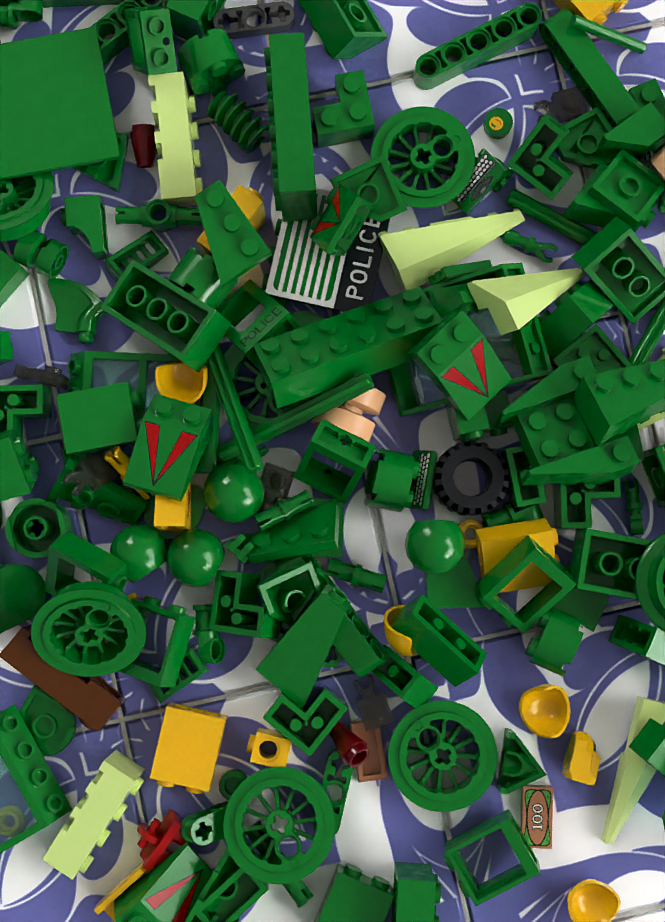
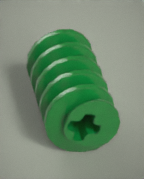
[206,90,269,153]

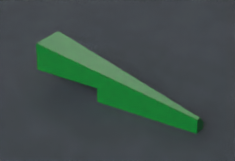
[184,848,269,922]

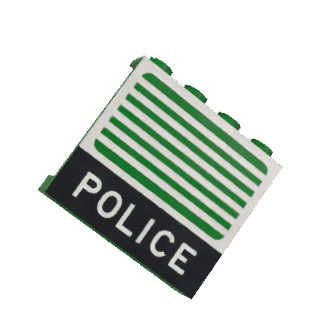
[262,188,390,312]

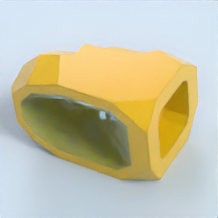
[562,731,601,785]

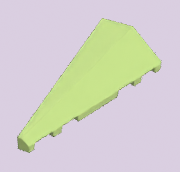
[378,208,525,291]
[467,268,586,335]
[601,696,665,844]

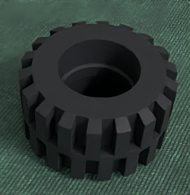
[433,440,510,516]

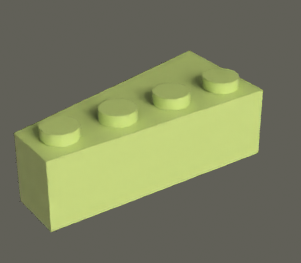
[148,72,204,207]
[42,750,145,880]

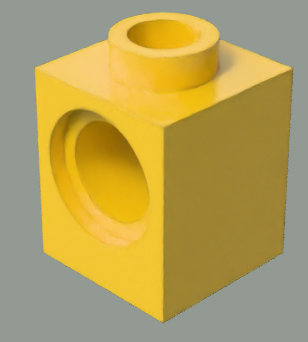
[246,727,291,767]

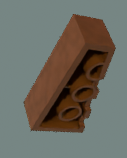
[0,625,127,731]

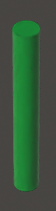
[570,14,647,54]

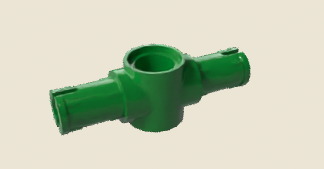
[115,199,203,233]

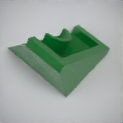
[257,562,322,626]
[496,728,547,795]

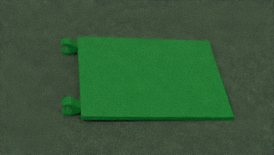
[0,27,121,181]

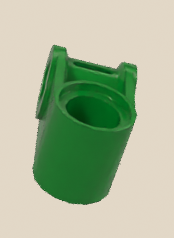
[180,801,229,846]

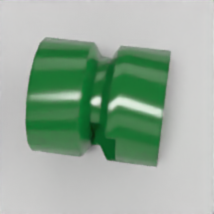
[13,230,69,279]

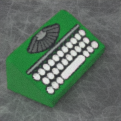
[452,150,508,215]
[410,450,438,511]

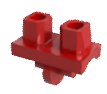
[137,809,187,872]

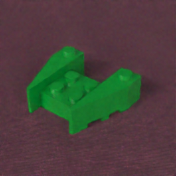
[495,355,641,486]

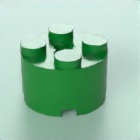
[177,29,246,97]
[167,246,238,310]
[364,447,420,513]
[5,498,74,558]
[524,607,587,677]

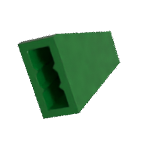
[255,584,351,709]

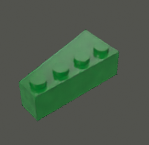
[572,359,665,446]

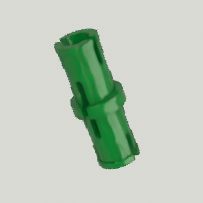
[253,489,315,532]
[326,558,387,594]

